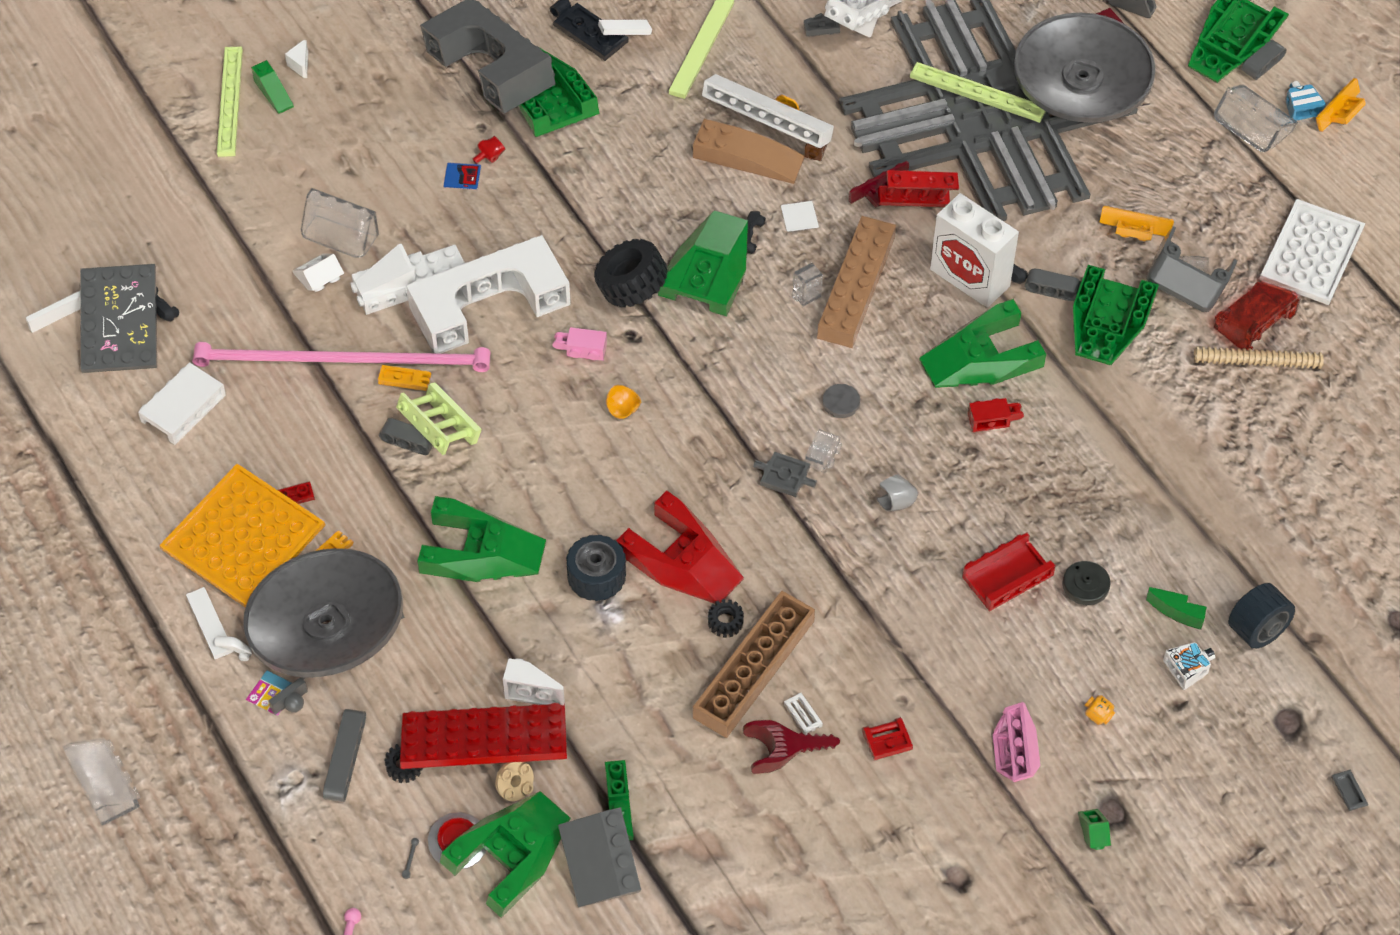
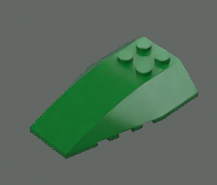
[1188,0,1289,83]

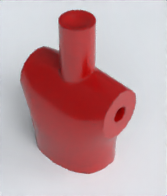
[472,135,506,164]

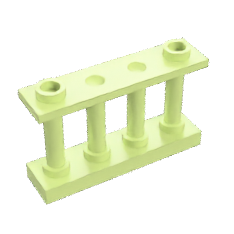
[396,382,482,455]

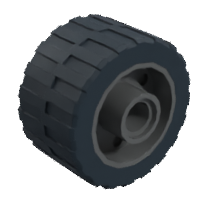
[1228,583,1295,649]

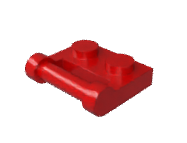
[862,717,913,760]

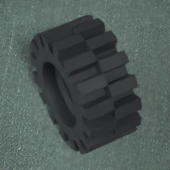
[708,599,744,638]
[385,744,423,783]

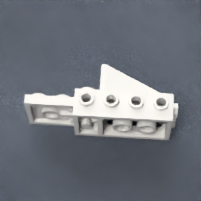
[824,0,903,37]
[350,243,464,315]

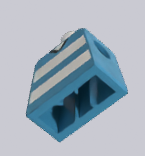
[1285,81,1326,122]

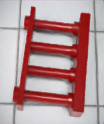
[878,170,959,207]

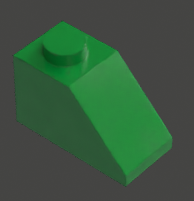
[1078,809,1111,850]

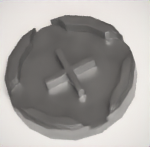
[823,384,860,418]

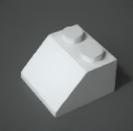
[292,254,344,292]

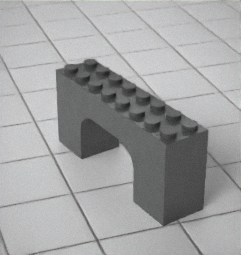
[420,0,555,114]

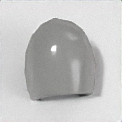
[877,474,918,511]

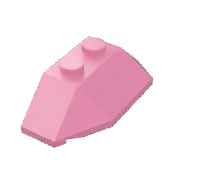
[993,702,1040,782]

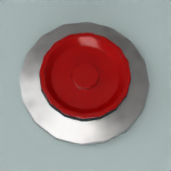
[428,812,486,869]

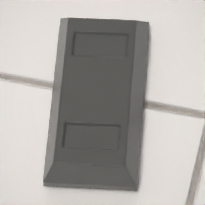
[1332,769,1369,811]

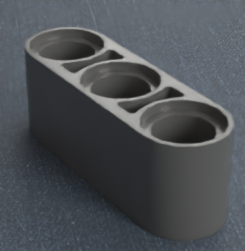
[1242,39,1287,80]
[1025,268,1081,301]
[379,418,433,455]

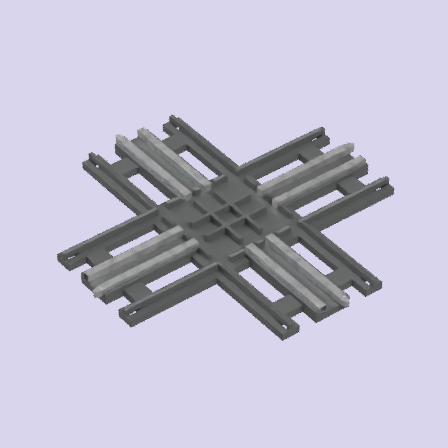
[839,0,1138,221]

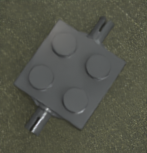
[753,452,817,497]

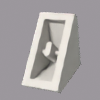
[285,40,308,78]

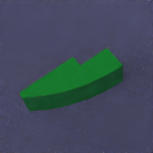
[1146,587,1207,630]

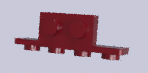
[849,161,909,208]

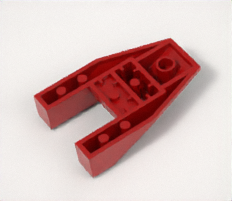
[616,491,744,604]

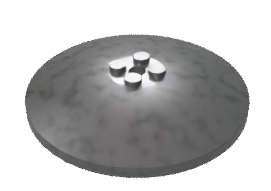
[1014,13,1155,123]
[243,548,403,678]

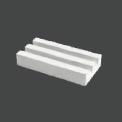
[784,693,823,735]

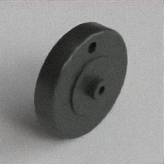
[1062,561,1111,605]

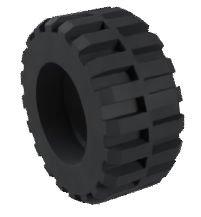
[594,239,668,308]

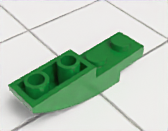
[605,760,634,840]

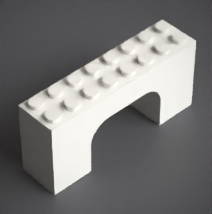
[406,235,570,354]

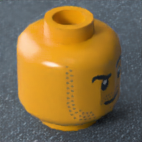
[1084,695,1116,725]

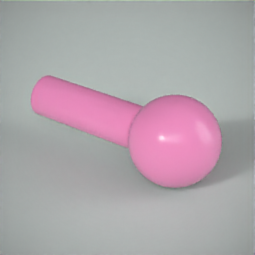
[343,908,361,935]

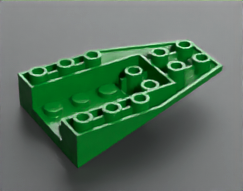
[519,47,599,137]
[658,210,748,317]
[1072,265,1159,365]

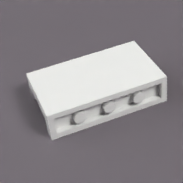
[138,363,226,445]

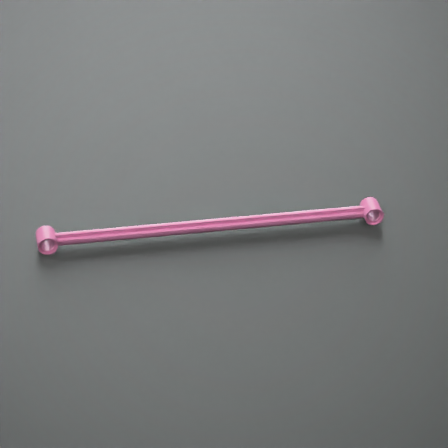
[192,342,491,372]

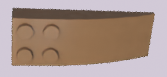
[693,119,805,184]

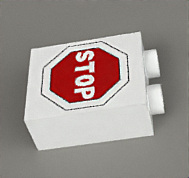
[930,193,1019,308]

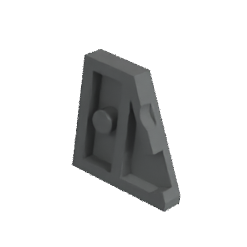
[804,13,840,36]

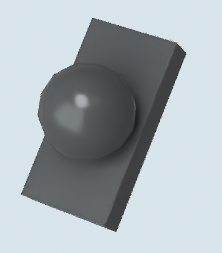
[269,678,308,715]

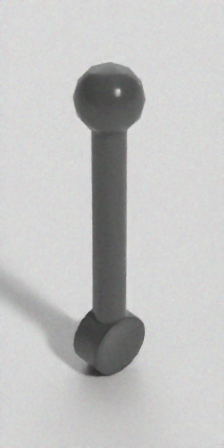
[402,838,419,879]

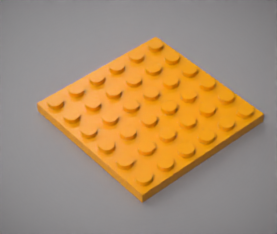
[159,464,326,608]

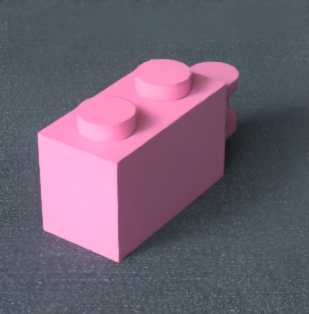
[553,327,607,361]

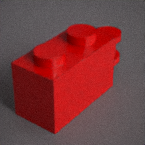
[968,398,1024,432]

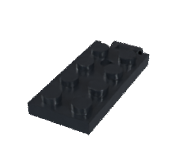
[550,0,628,61]

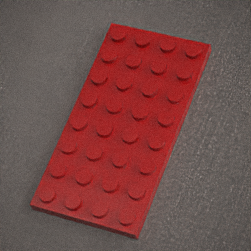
[400,703,567,769]

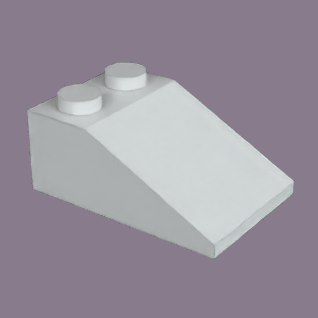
[503,658,565,705]

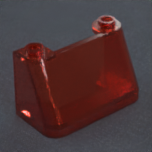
[1214,281,1301,351]

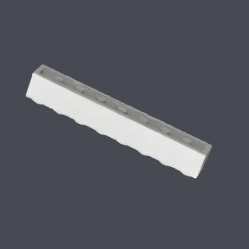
[702,74,834,148]

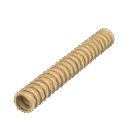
[1194,346,1324,369]

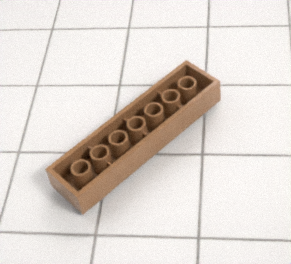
[817,216,896,349]
[693,591,815,738]

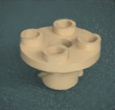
[495,762,534,801]

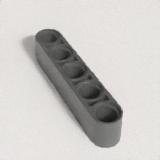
[323,709,366,802]

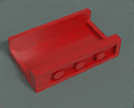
[962,532,1056,612]

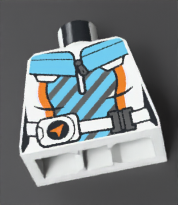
[1163,643,1215,690]

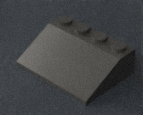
[558,807,641,908]

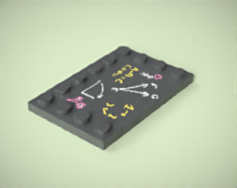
[80,264,157,373]

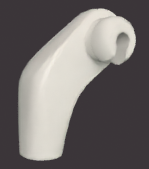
[215,636,252,661]

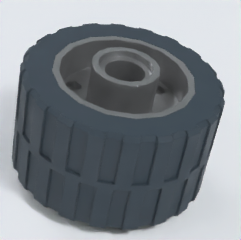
[566,534,626,601]

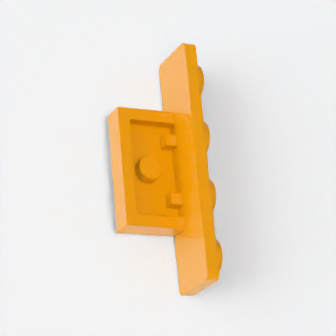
[1316,78,1366,132]
[1100,206,1174,241]

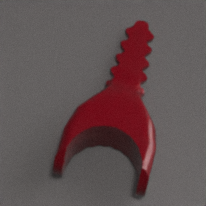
[743,720,840,774]

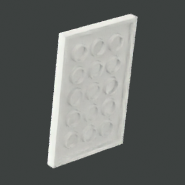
[1259,199,1365,305]

